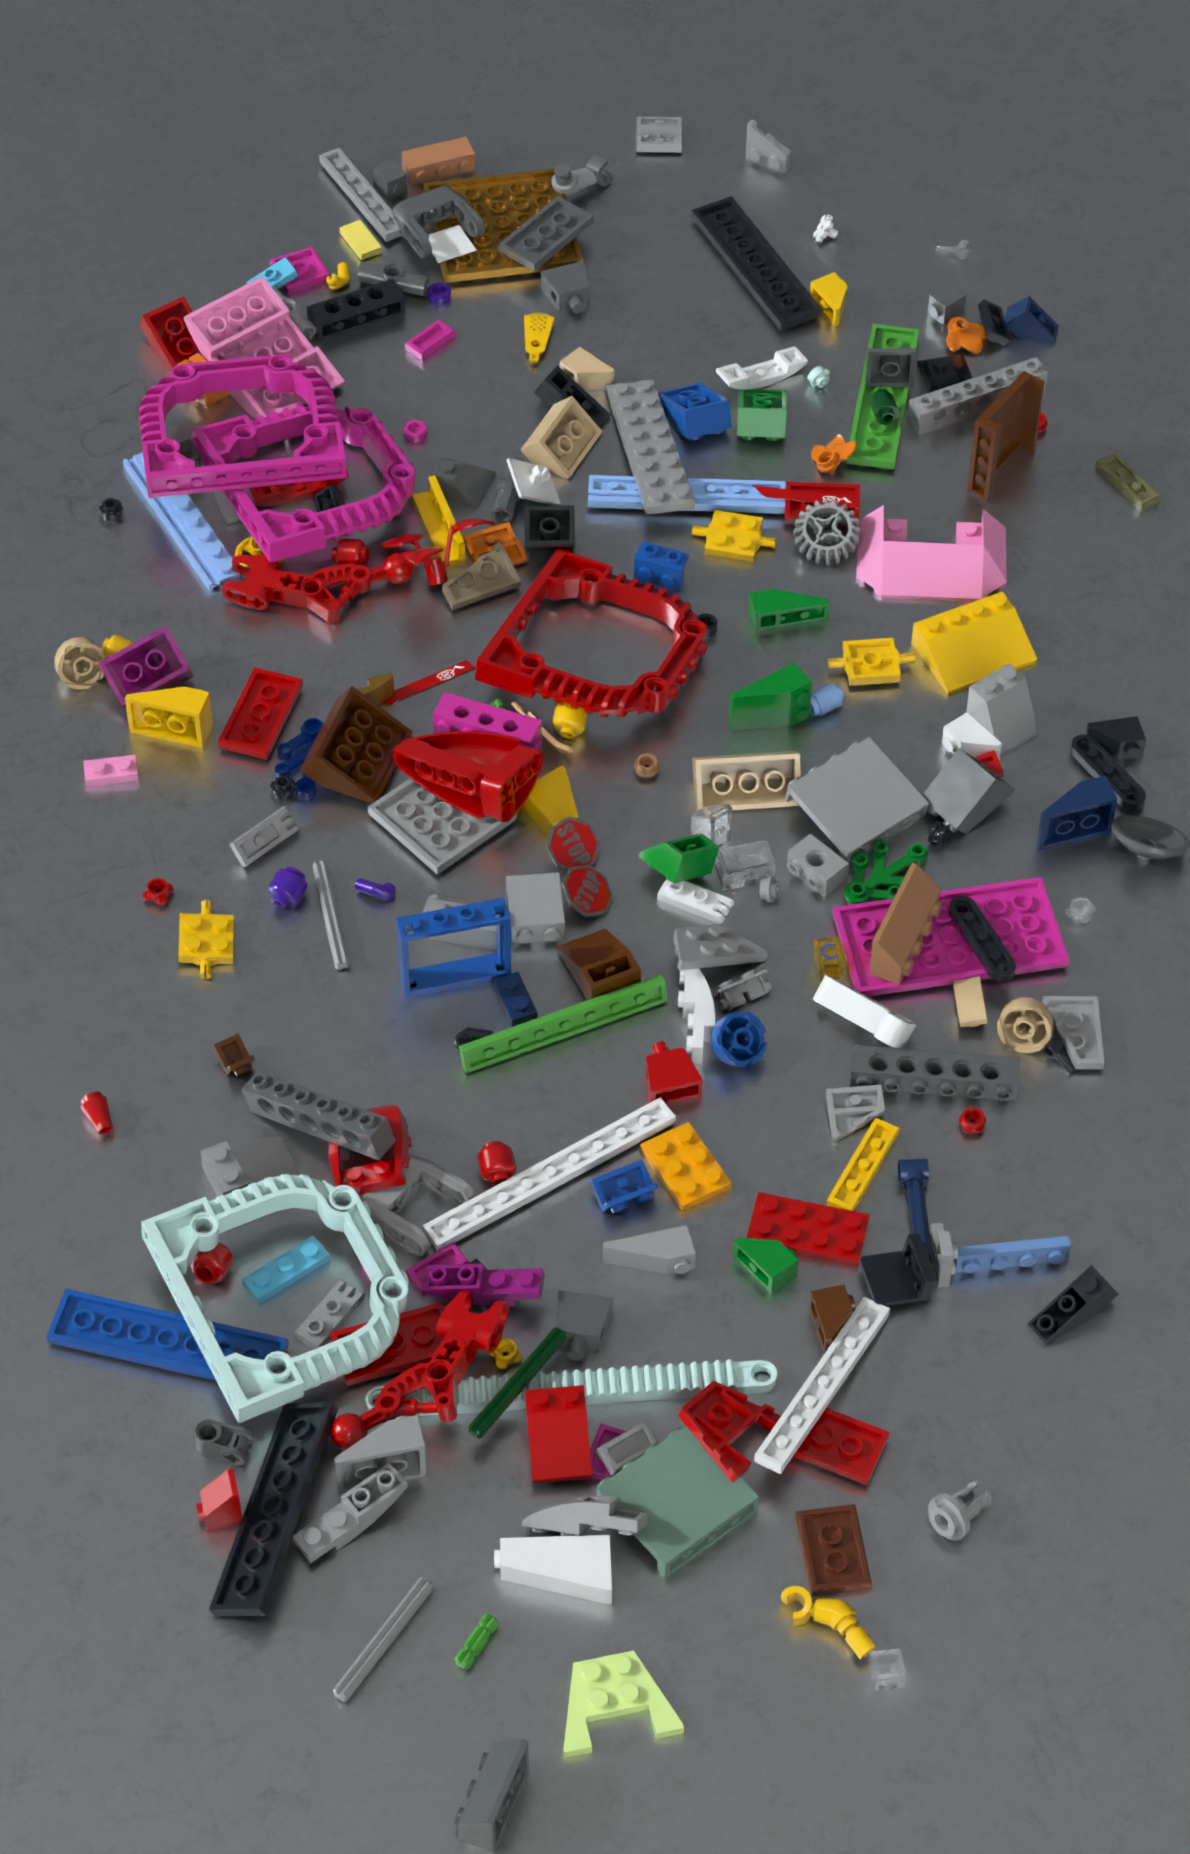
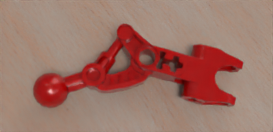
[222,553,414,624]
[330,1289,510,1450]

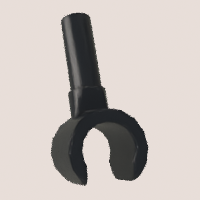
[1045,1037,1075,1074]

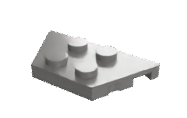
[673,924,768,970]

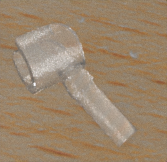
[936,240,970,259]
[283,440,294,458]

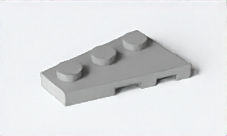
[1042,996,1105,1069]

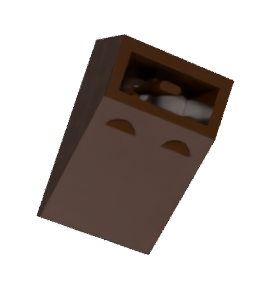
[557,928,641,1000]

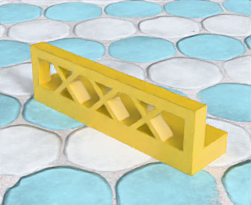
[412,475,466,569]

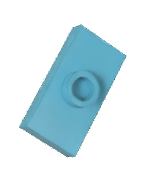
[246,257,298,289]

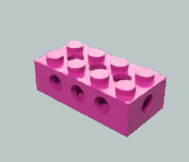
[433,692,542,751]

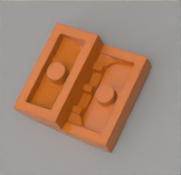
[463,522,528,566]

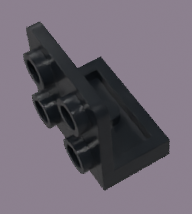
[859,1233,938,1306]

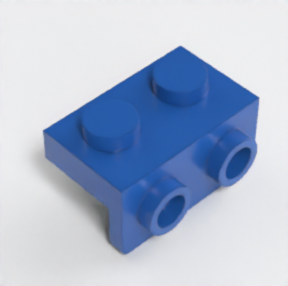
[634,541,689,591]
[589,1159,659,1214]

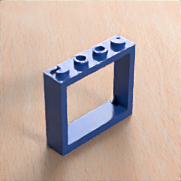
[396,897,511,999]

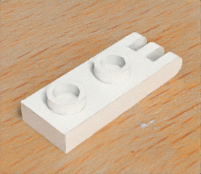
[657,879,734,924]

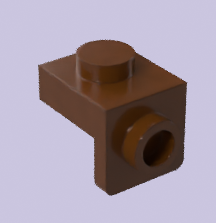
[212,1033,255,1077]

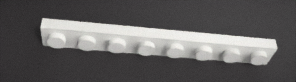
[754,1297,890,1474]

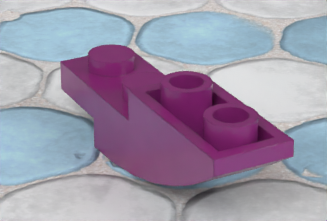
[424,1264,545,1306]

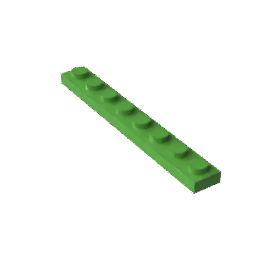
[459,974,668,1074]

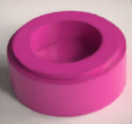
[403,420,428,443]

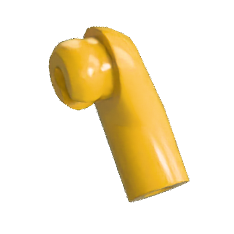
[326,262,350,290]

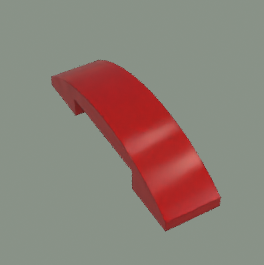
[249,469,349,506]

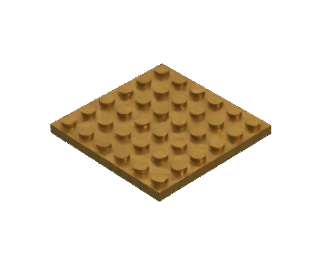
[423,168,583,283]

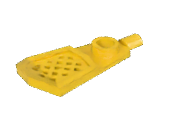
[524,313,554,364]

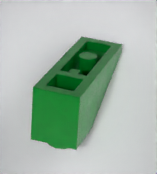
[748,589,830,632]

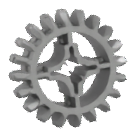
[793,498,861,566]

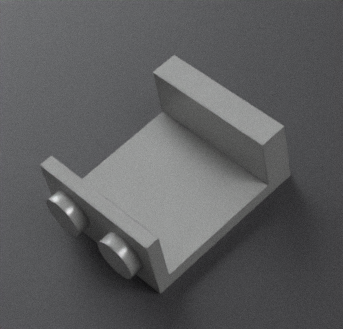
[506,872,565,943]

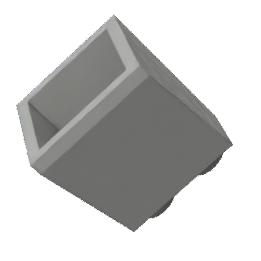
[966,663,1038,757]

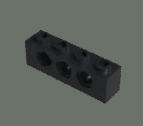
[306,279,405,341]

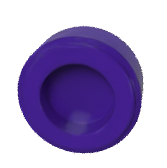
[428,283,451,305]

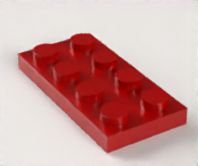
[218,667,303,760]
[746,1192,870,1267]
[330,1302,445,1387]

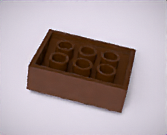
[300,686,413,804]

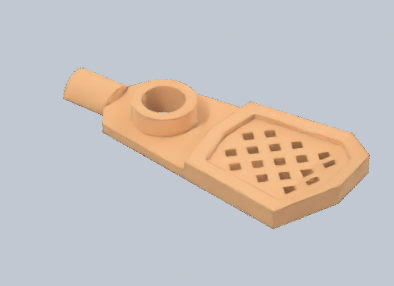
[511,701,573,754]

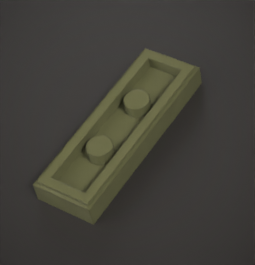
[1095,452,1161,512]

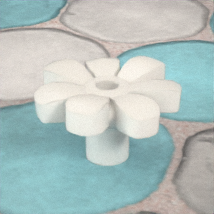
[813,214,838,243]

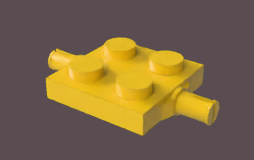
[692,510,776,562]
[828,638,915,686]
[178,900,234,980]

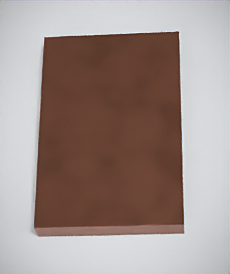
[795,1504,872,1597]

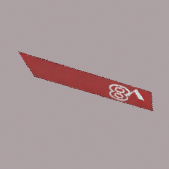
[752,485,859,508]
[381,660,476,705]

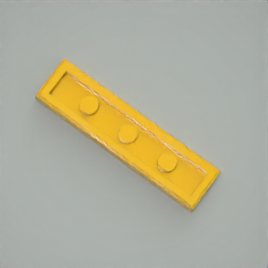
[826,1118,901,1211]

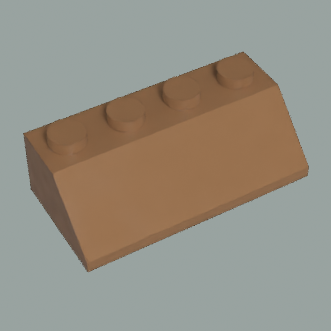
[869,863,943,985]

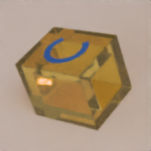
[812,937,846,982]

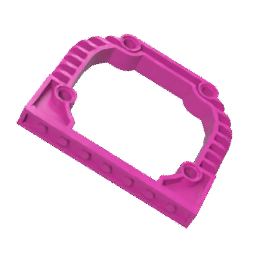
[139,354,347,498]
[192,404,416,563]

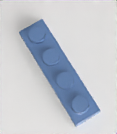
[954,1236,1071,1273]

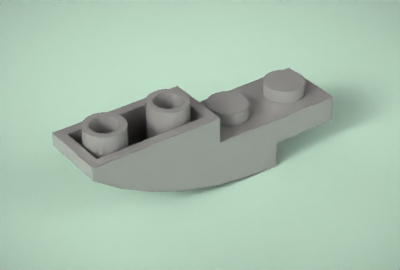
[293,1462,408,1563]
[522,1495,648,1536]

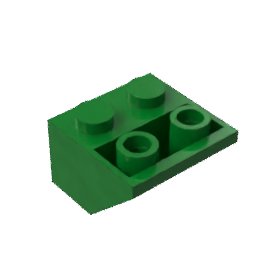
[638,833,720,883]

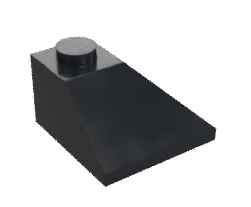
[917,354,973,393]

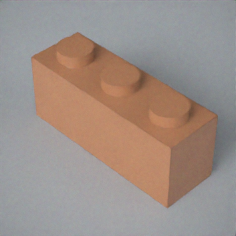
[402,137,476,186]

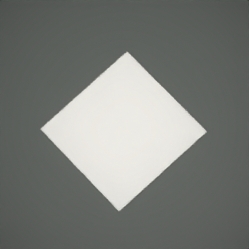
[428,225,477,263]

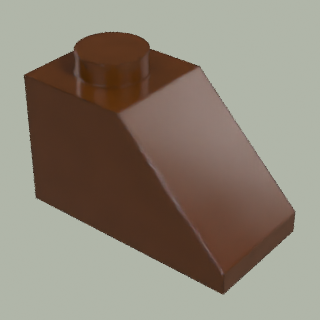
[809,1284,856,1354]

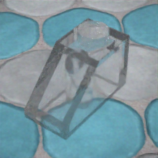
[691,804,732,847]

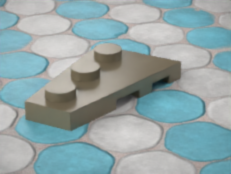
[442,541,521,610]

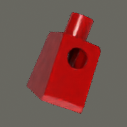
[645,1041,703,1105]

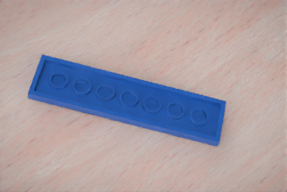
[46,1289,289,1381]

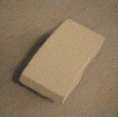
[953,977,987,1027]

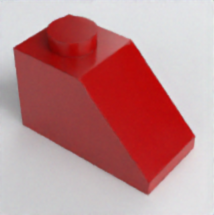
[196,1469,242,1532]

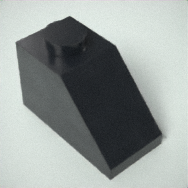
[1086,716,1146,760]

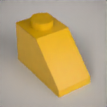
[810,272,848,327]

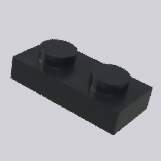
[978,299,1010,346]

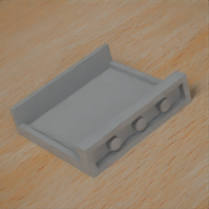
[785,737,929,864]

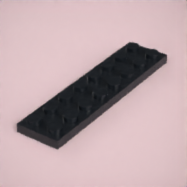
[691,196,822,331]
[209,1401,339,1616]

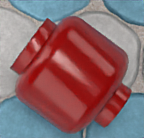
[331,539,370,566]
[477,1141,517,1185]
[191,1242,233,1284]

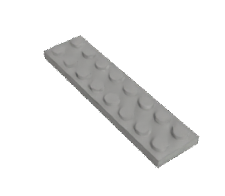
[606,380,695,515]

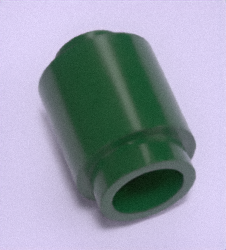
[870,389,899,425]

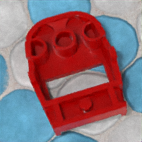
[328,1105,412,1195]

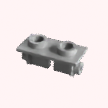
[713,969,771,1011]

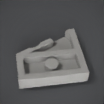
[746,119,791,174]
[825,1085,885,1142]

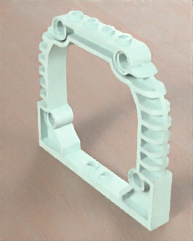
[141,1174,409,1424]

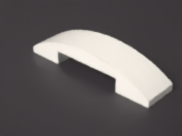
[716,346,808,390]

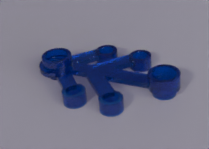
[275,718,323,802]

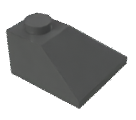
[865,348,917,387]
[431,458,496,508]

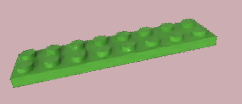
[846,324,920,470]

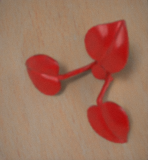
[382,518,495,585]

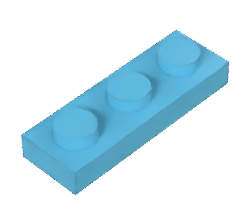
[242,1235,330,1305]

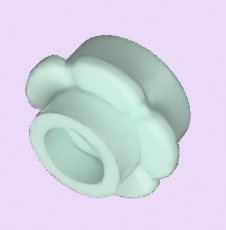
[808,366,830,388]

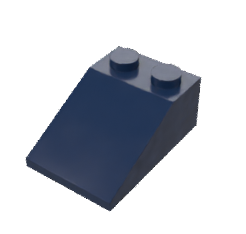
[1036,775,1118,850]

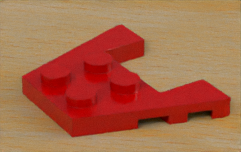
[678,1380,781,1483]

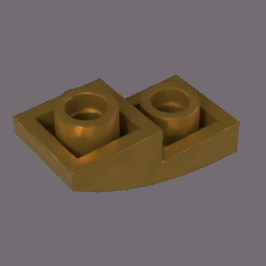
[357,672,395,705]

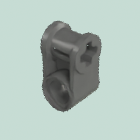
[195,1419,254,1466]

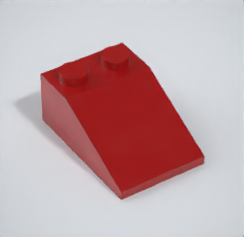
[140,296,202,370]
[525,1385,592,1484]

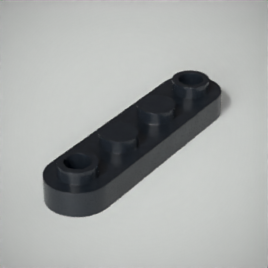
[1071,734,1146,811]
[948,896,1016,982]

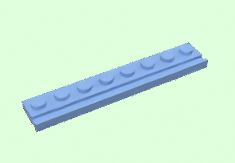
[123,452,243,591]
[588,475,785,514]

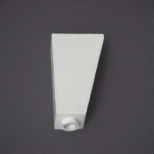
[494,1535,612,1604]

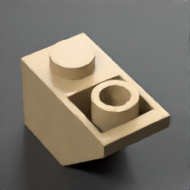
[560,347,615,390]

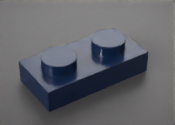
[493,972,538,1027]

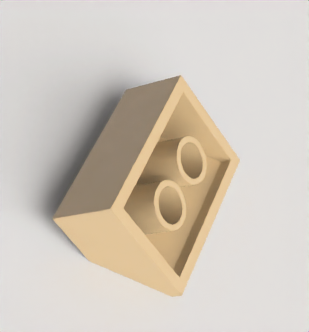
[521,396,602,479]

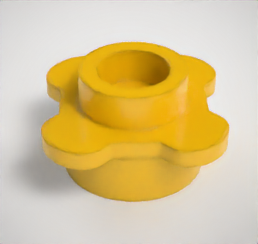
[489,1339,523,1370]

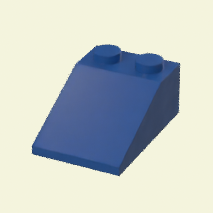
[658,382,732,440]

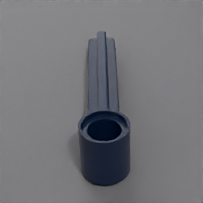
[898,1158,932,1258]

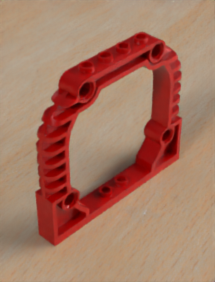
[475,548,708,718]

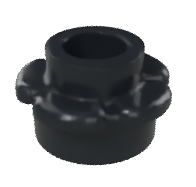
[99,498,123,521]
[270,776,296,800]

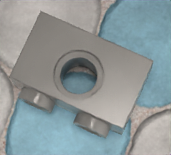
[787,834,849,897]

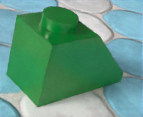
[733,1238,798,1294]

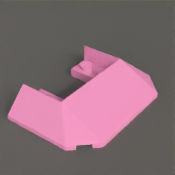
[856,505,1007,602]

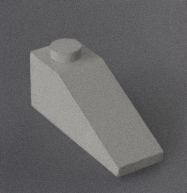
[603,1225,696,1275]

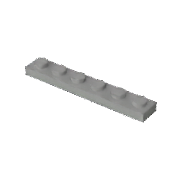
[319,148,402,242]

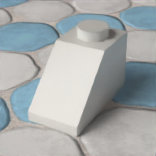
[942,712,1002,760]

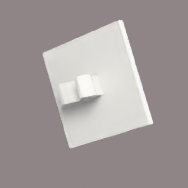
[507,458,561,506]

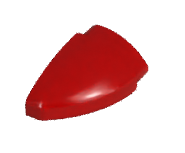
[393,731,544,823]

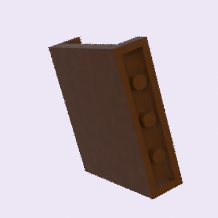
[967,371,1045,502]

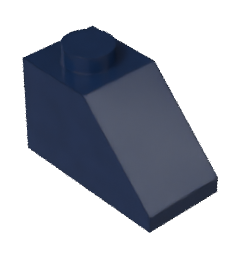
[1004,296,1059,343]

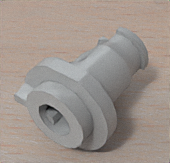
[928,1481,992,1541]

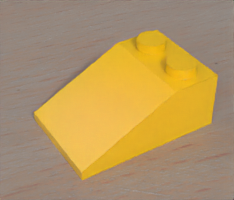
[125,687,213,749]

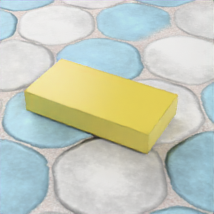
[340,220,382,261]

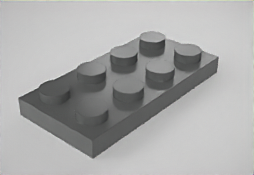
[498,196,594,271]

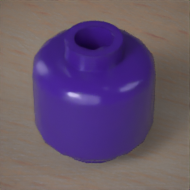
[268,867,308,908]

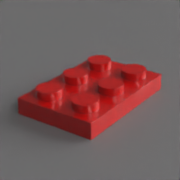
[785,482,860,527]
[793,1408,890,1485]

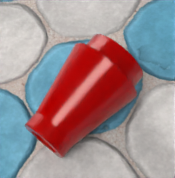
[81,1091,114,1135]

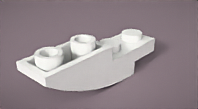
[678,968,715,1064]

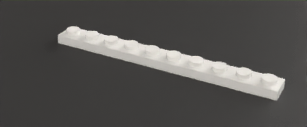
[422,1098,676,1251]

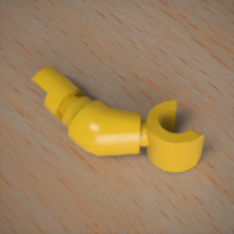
[781,1586,876,1660]

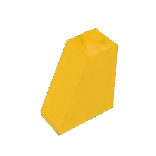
[522,765,579,836]

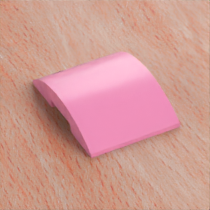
[184,276,345,418]

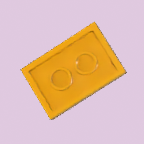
[640,1122,731,1212]

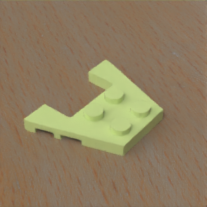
[564,1650,684,1758]

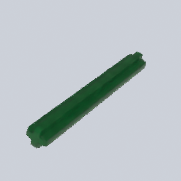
[468,1327,566,1439]

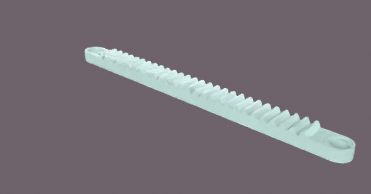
[365,1359,777,1417]

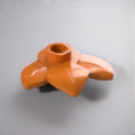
[946,317,988,355]
[811,434,857,473]

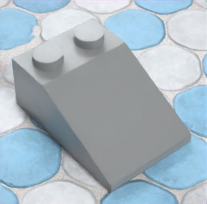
[200,1136,301,1197]
[334,1415,427,1493]

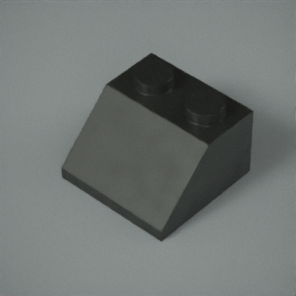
[525,505,575,548]

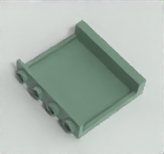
[596,1425,759,1578]

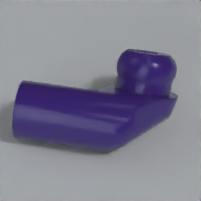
[355,878,396,901]

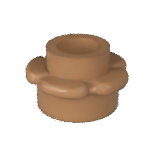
[634,753,660,777]

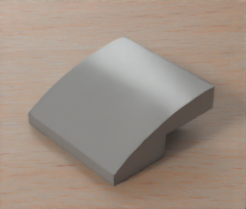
[636,117,682,153]

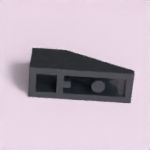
[533,365,611,427]

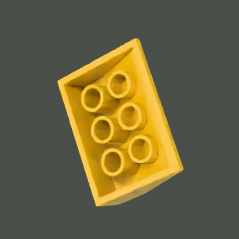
[911,591,1037,695]

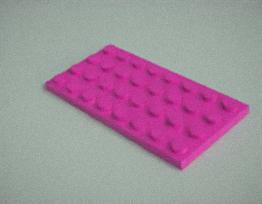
[832,877,1069,997]

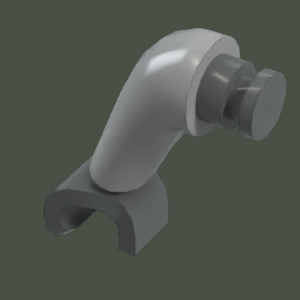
[551,154,613,196]

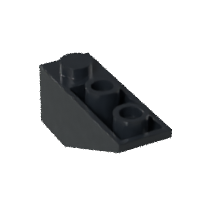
[1027,1265,1119,1345]

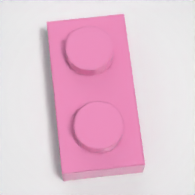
[83,755,139,787]

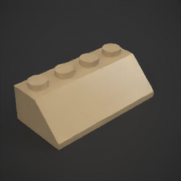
[692,751,801,812]

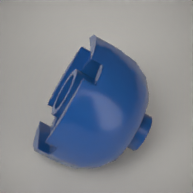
[710,1012,767,1067]

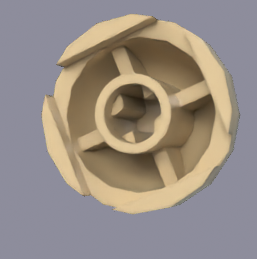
[54,637,106,690]
[997,997,1053,1053]

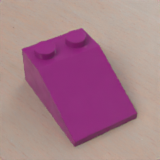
[98,626,194,707]

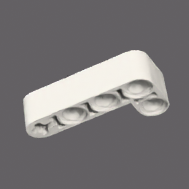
[813,975,917,1048]

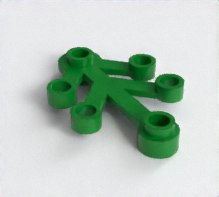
[844,840,928,905]

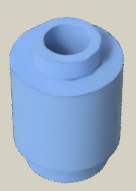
[810,683,844,717]

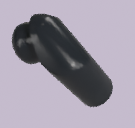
[454,1027,494,1049]

